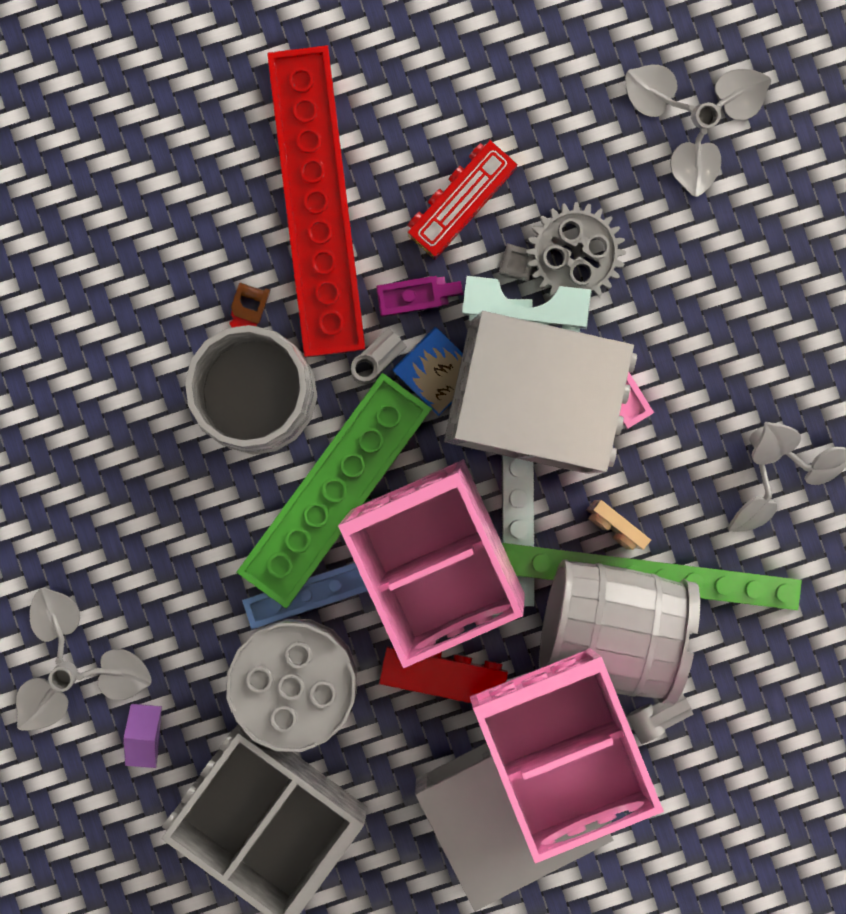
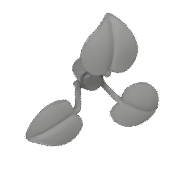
[625,65,772,197]
[727,422,846,532]
[16,588,152,730]

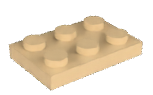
[586,500,651,550]

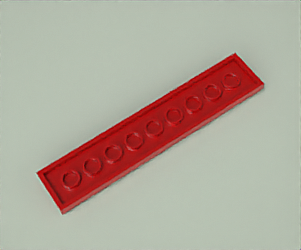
[267,45,366,358]

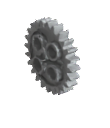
[526,202,626,297]

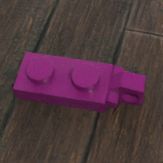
[376,276,463,317]

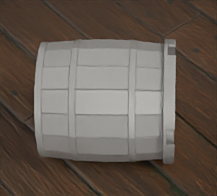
[185,325,318,455]
[539,559,700,704]
[226,619,357,752]

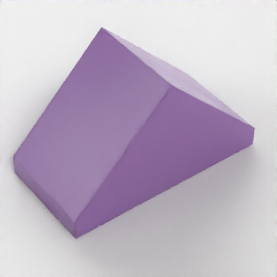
[124,704,162,768]

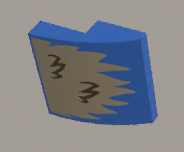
[392,327,463,416]

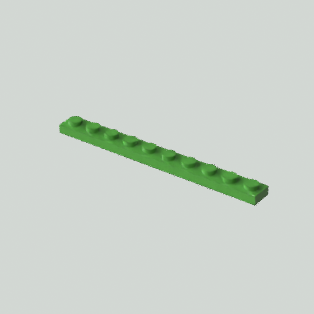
[502,543,802,610]

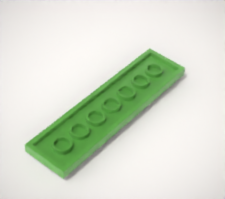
[236,373,432,609]

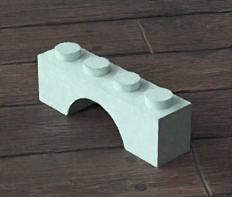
[462,276,591,332]

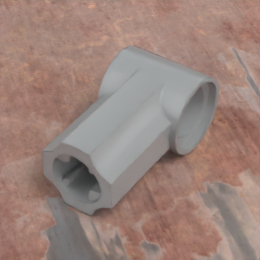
[351,327,407,385]
[627,692,693,744]

